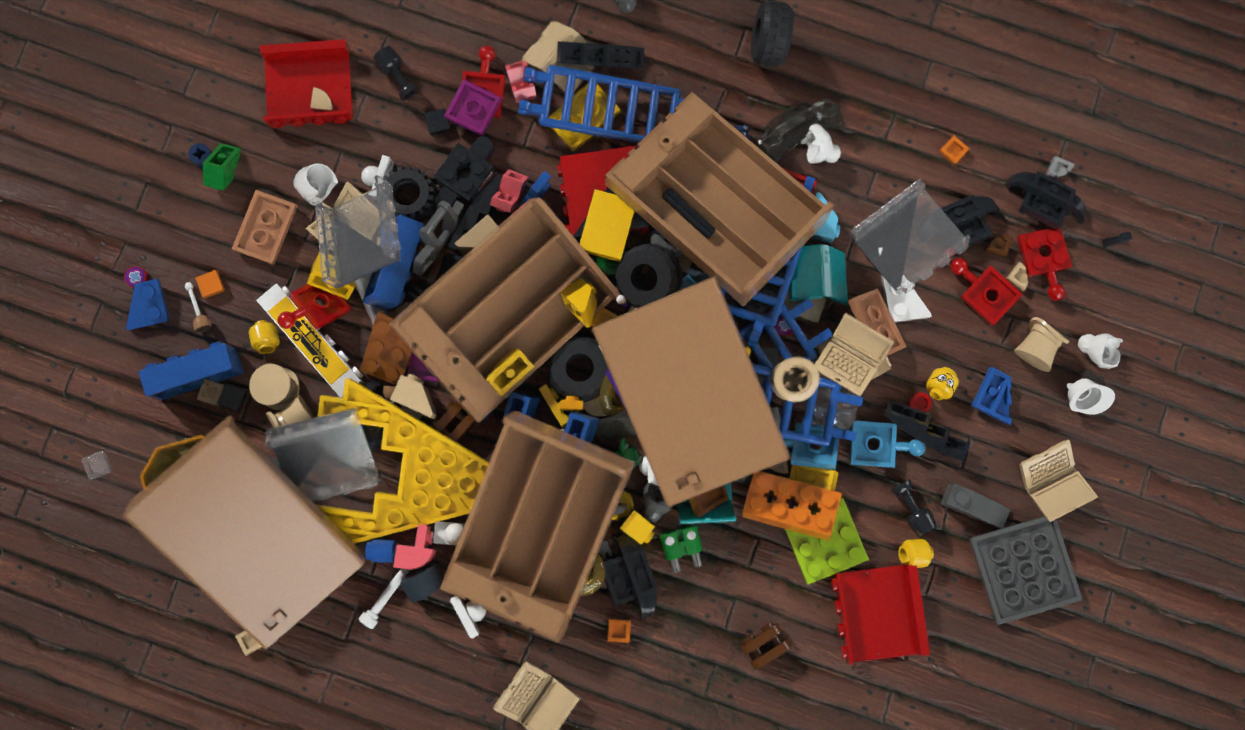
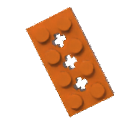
[743,471,842,541]

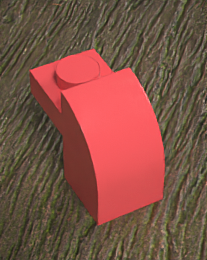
[505,60,536,103]
[490,169,528,213]
[393,525,436,570]

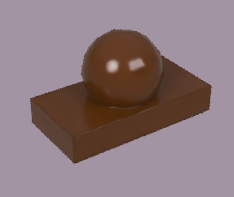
[689,485,729,517]

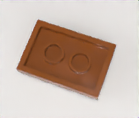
[360,310,413,385]

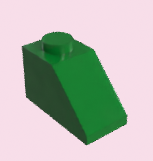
[203,143,241,190]

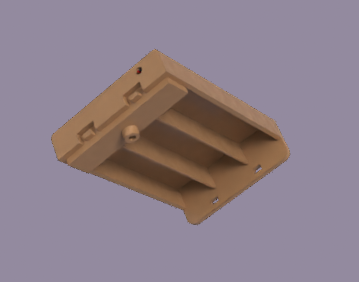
[605,92,834,307]
[388,198,620,422]
[592,276,790,506]
[440,411,635,643]
[123,416,365,649]

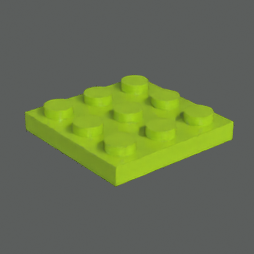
[784,498,869,585]

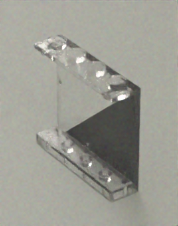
[315,175,401,289]
[850,179,970,295]
[265,408,378,502]

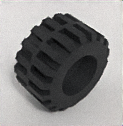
[379,166,436,222]

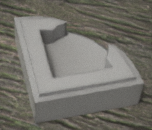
[1046,156,1075,178]

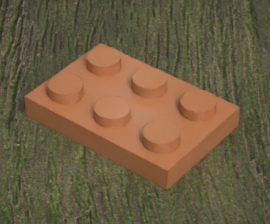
[232,190,298,265]
[848,289,907,357]

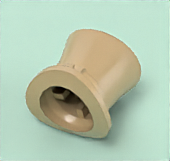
[1014,317,1069,372]
[770,357,819,402]
[250,364,300,410]
[266,394,315,428]

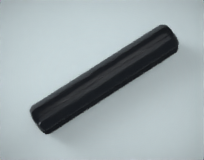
[662,188,716,239]

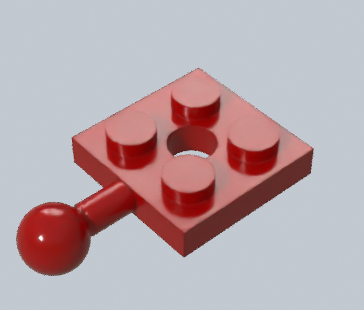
[461,45,506,119]
[1017,227,1072,301]
[950,258,1023,326]
[277,284,351,330]

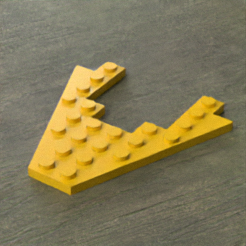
[316,378,490,543]

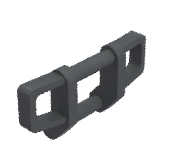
[413,201,464,276]

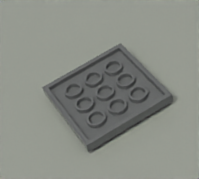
[969,516,1083,625]

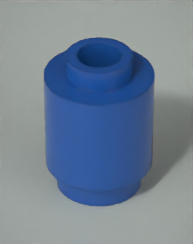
[365,540,397,563]

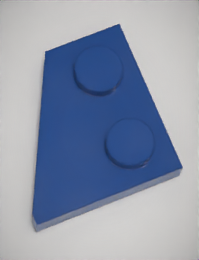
[516,171,551,210]
[126,279,171,331]
[971,367,1012,425]

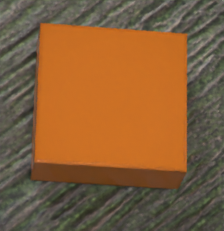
[939,135,970,165]
[196,270,225,299]
[607,618,631,643]

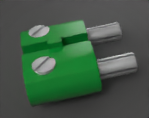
[659,524,703,573]

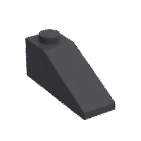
[940,483,1010,529]

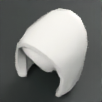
[293,164,338,206]

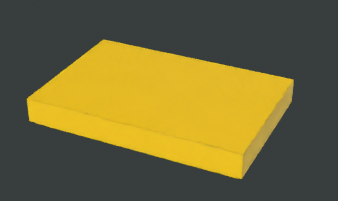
[548,84,621,153]
[579,189,634,262]

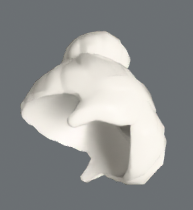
[801,124,841,164]
[1078,334,1123,369]

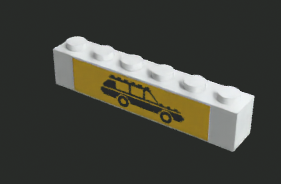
[256,283,365,398]

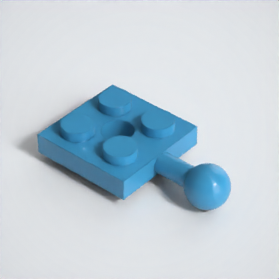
[849,421,926,468]
[783,423,840,470]

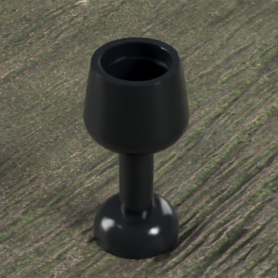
[373,46,419,101]
[891,479,937,536]

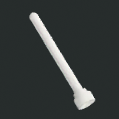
[358,569,410,629]

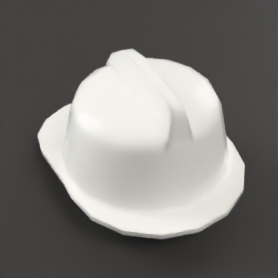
[1067,379,1115,415]

